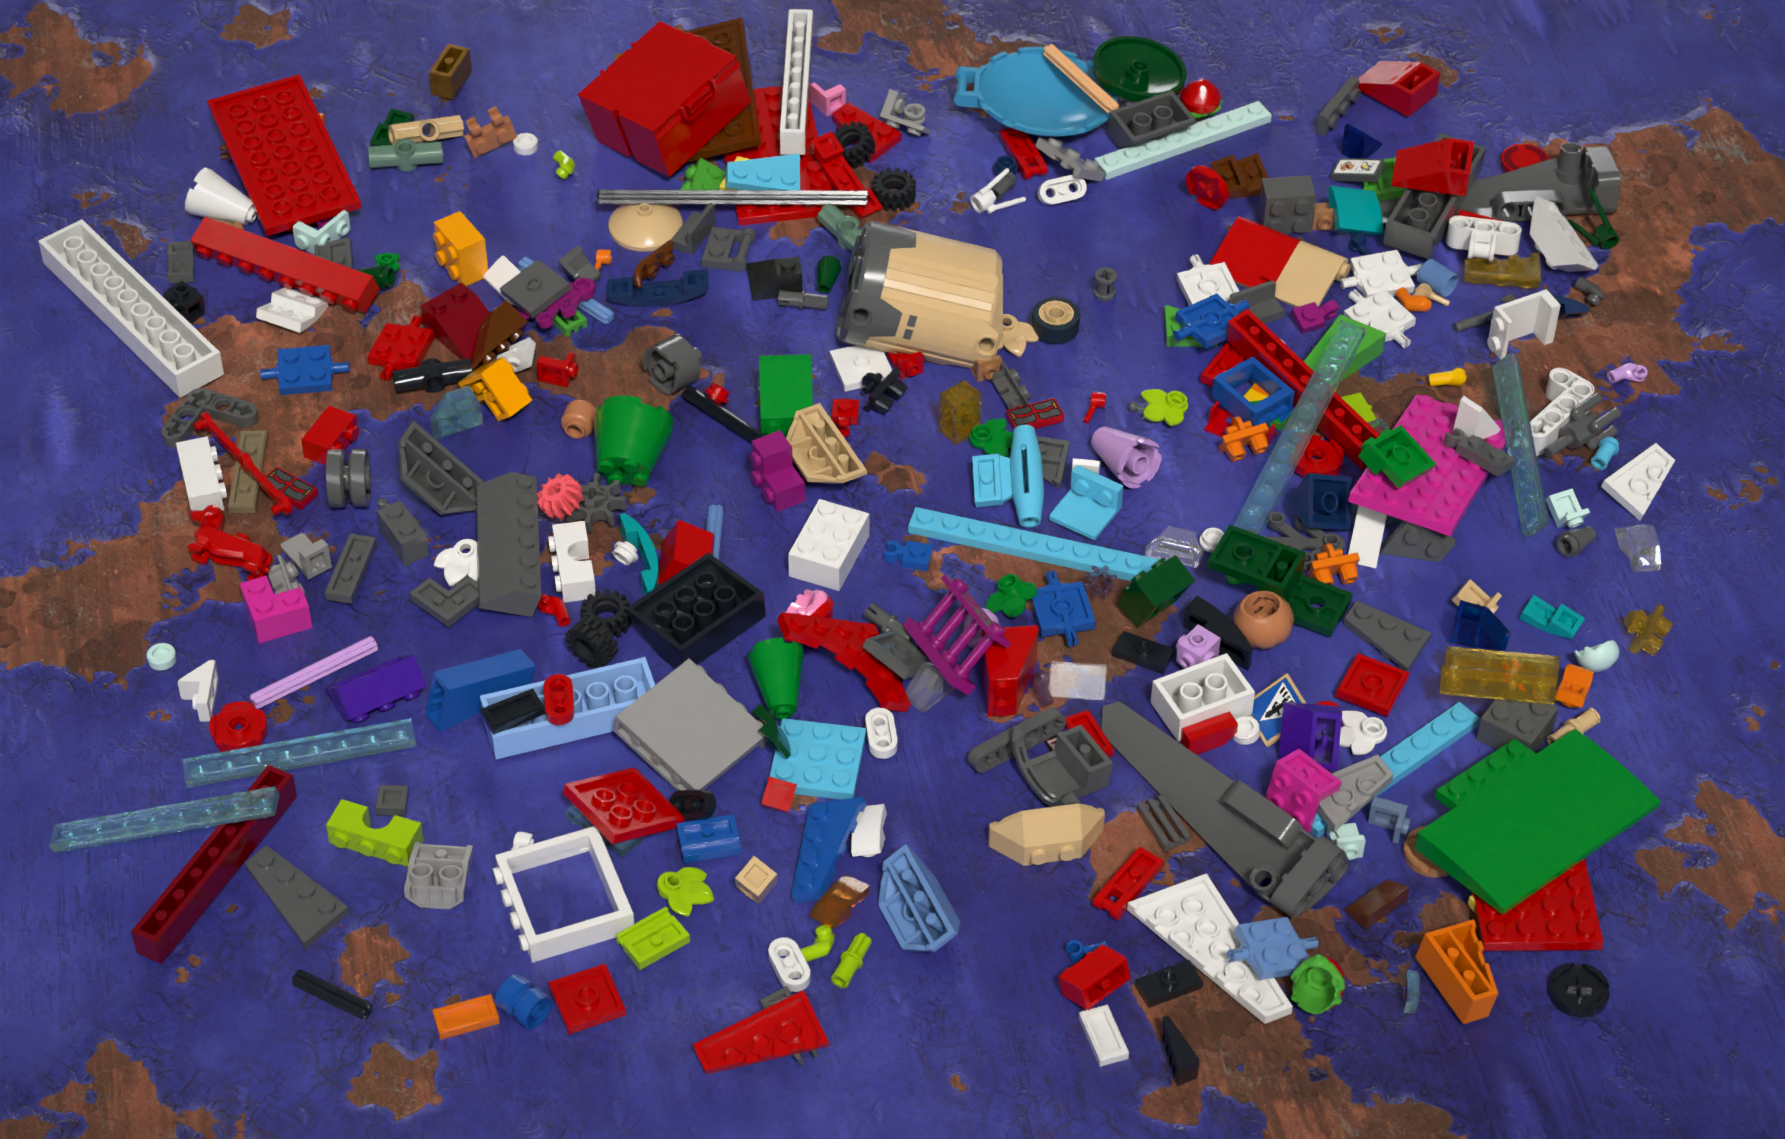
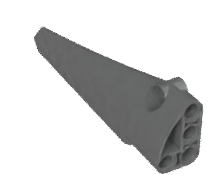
[1101,701,1349,919]

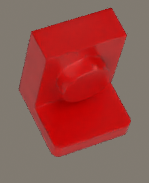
[888,351,924,380]
[537,352,579,388]

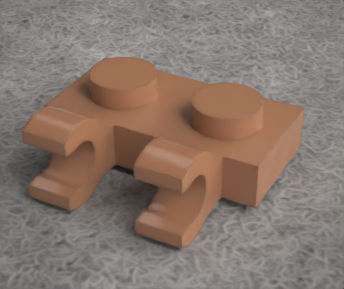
[464,106,518,158]

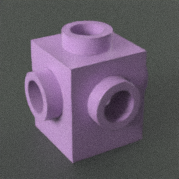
[1176,624,1221,669]

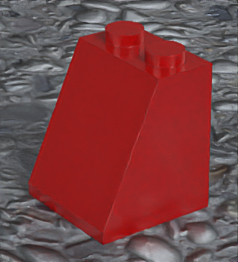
[980,625,1039,717]

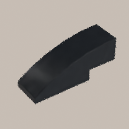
[1183,596,1253,671]

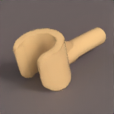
[1413,283,1450,306]

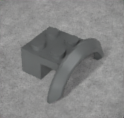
[1012,725,1113,807]

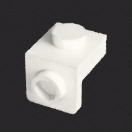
[496,337,536,373]

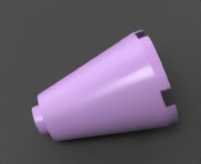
[1091,426,1162,488]

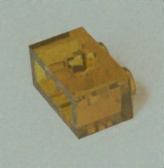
[939,380,982,446]

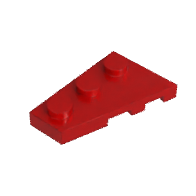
[832,102,902,164]

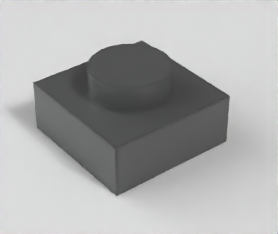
[376,785,409,816]

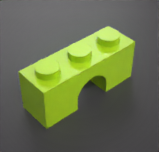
[326,799,424,867]

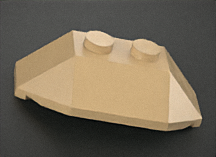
[786,403,867,484]
[988,803,1105,866]

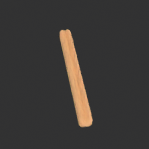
[1043,44,1119,114]

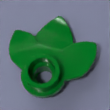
[969,419,1013,457]
[986,574,1037,618]

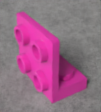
[1265,749,1342,834]

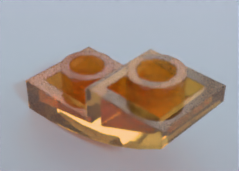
[810,875,870,928]

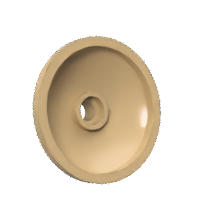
[608,203,683,252]

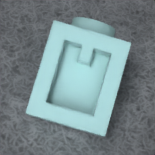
[1326,823,1366,860]

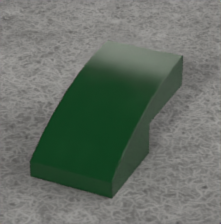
[370,108,415,146]
[752,704,791,759]

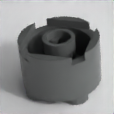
[642,333,702,395]

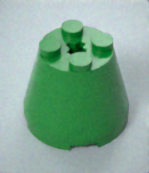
[594,396,674,487]

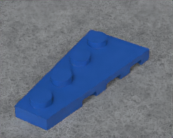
[791,797,867,903]

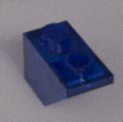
[1450,600,1511,656]

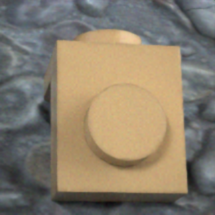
[1452,579,1502,622]

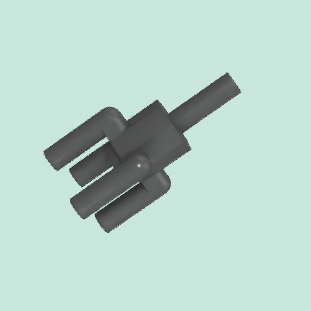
[1544,393,1621,457]

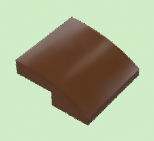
[1211,153,1269,198]

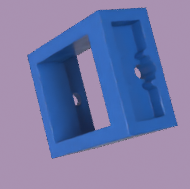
[1212,357,1295,427]

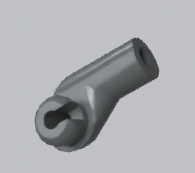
[1575,277,1604,306]

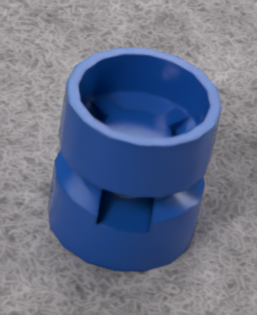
[494,974,553,1030]

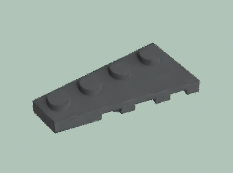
[245,845,349,950]

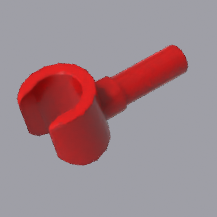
[1083,392,1106,424]

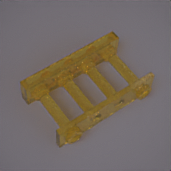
[1440,646,1560,704]

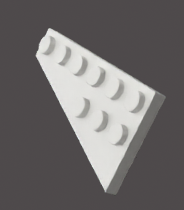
[1127,873,1293,1024]

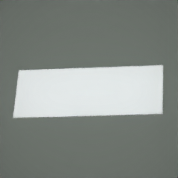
[1348,505,1387,568]

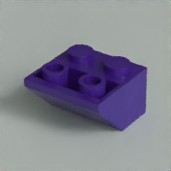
[1278,702,1342,770]

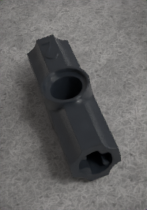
[392,358,473,393]

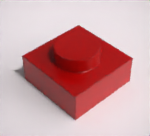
[761,777,797,814]

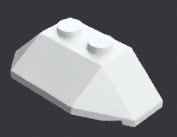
[1530,197,1598,272]

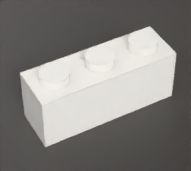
[176,436,227,510]

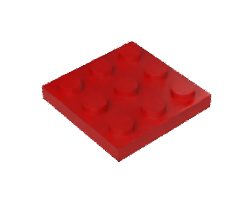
[563,767,685,844]

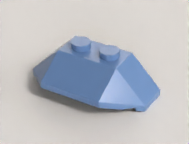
[878,844,960,952]

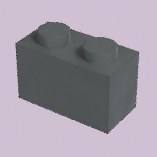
[376,500,429,566]

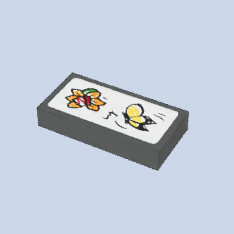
[1331,158,1386,182]

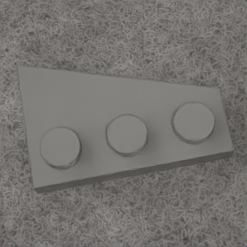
[1035,137,1106,182]
[1317,755,1393,832]

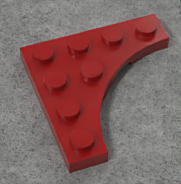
[777,612,911,712]

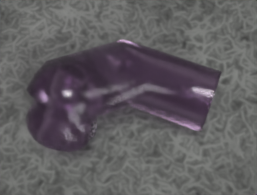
[1032,671,1054,708]

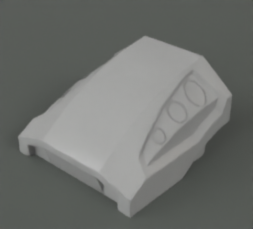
[404,842,473,909]

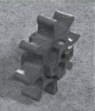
[565,473,627,532]

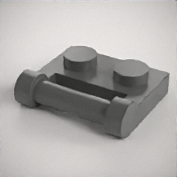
[702,227,756,272]

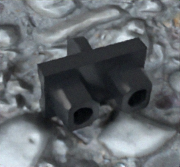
[862,367,908,416]

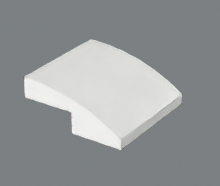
[256,287,329,333]

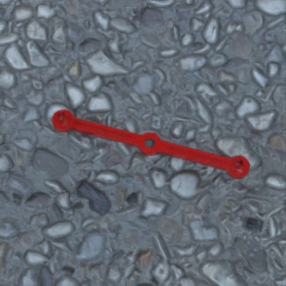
[193,412,293,515]

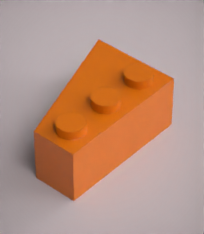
[1415,919,1498,1024]

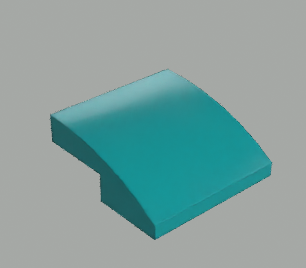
[1328,186,1384,236]

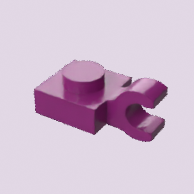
[1291,300,1340,334]

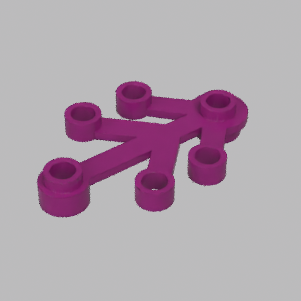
[517,278,596,330]

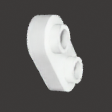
[1038,175,1087,206]
[865,708,898,759]
[768,938,810,992]

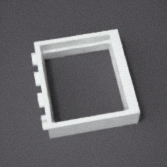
[492,826,634,963]

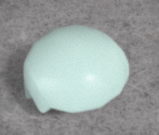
[1574,640,1619,673]

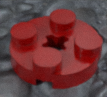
[1290,435,1344,479]
[209,701,268,753]

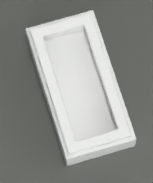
[1079,1005,1129,1067]

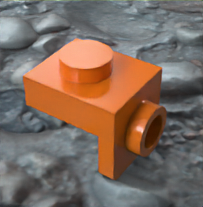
[1555,664,1594,708]

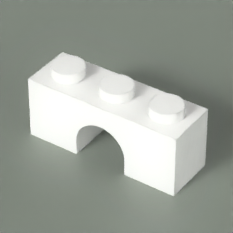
[548,521,595,603]

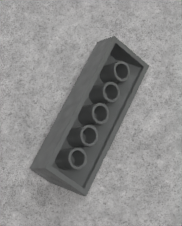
[475,472,542,617]

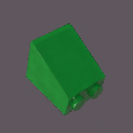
[759,354,813,437]

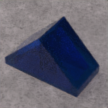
[1341,123,1383,159]

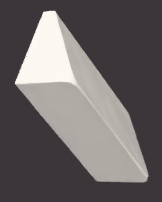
[483,256,520,305]

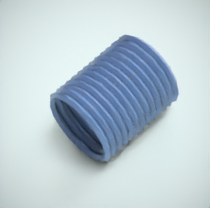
[1417,259,1458,297]

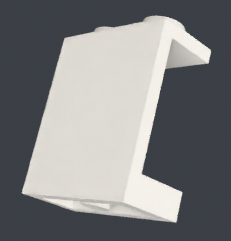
[1487,289,1561,360]

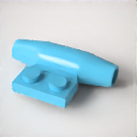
[972,425,1044,528]

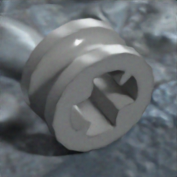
[904,103,925,125]

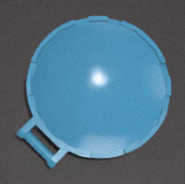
[954,47,1117,136]

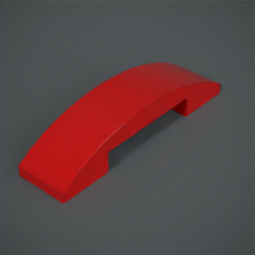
[810,131,883,219]

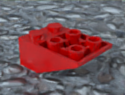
[1358,61,1440,117]
[1391,138,1474,196]

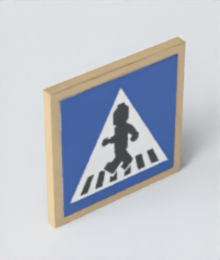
[1248,673,1307,747]

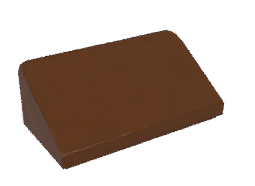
[1345,879,1410,930]

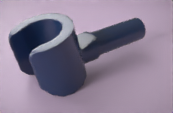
[1349,232,1372,256]

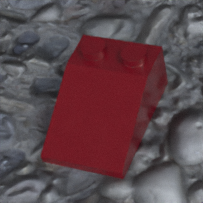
[421,282,510,364]

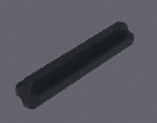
[292,969,373,1020]

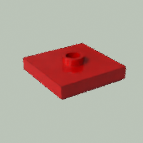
[1336,653,1410,717]
[548,963,626,1035]

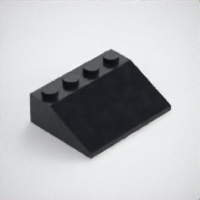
[626,552,766,668]

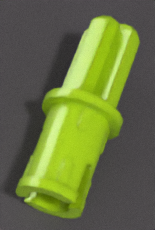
[831,933,872,988]

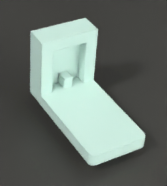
[293,210,351,255]

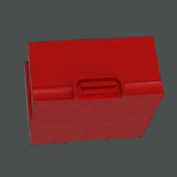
[577,21,751,177]

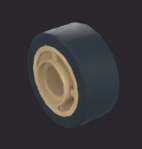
[1032,297,1080,344]

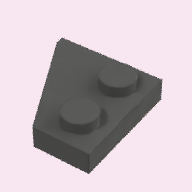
[1037,436,1070,489]
[1380,520,1455,562]

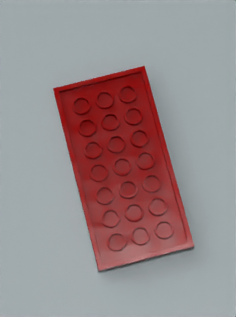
[207,74,362,236]
[723,86,832,226]

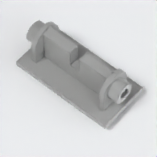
[268,555,306,595]

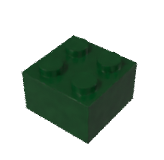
[1117,554,1196,628]

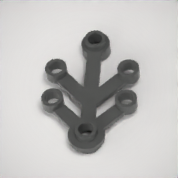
[1247,512,1345,570]

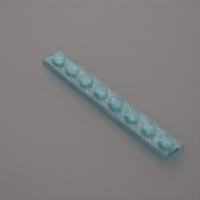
[1492,353,1549,537]
[182,718,416,788]
[49,787,279,853]

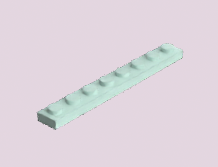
[1094,101,1272,180]

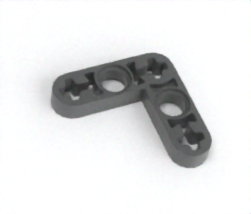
[161,388,259,448]

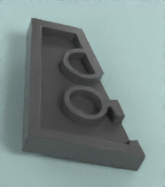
[1343,601,1431,672]

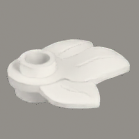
[434,539,478,587]
[1339,711,1387,755]

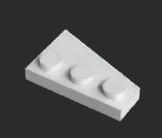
[1601,443,1675,521]

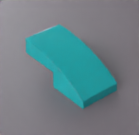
[1519,595,1585,639]

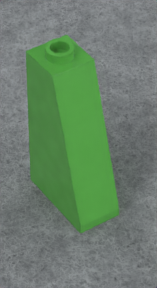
[1304,314,1386,388]

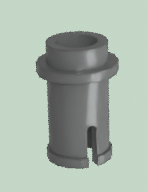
[991,171,1016,201]

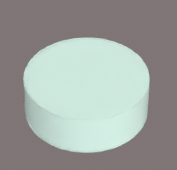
[147,643,176,670]

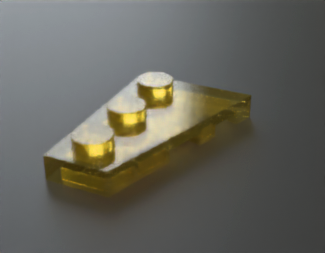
[1463,252,1541,288]

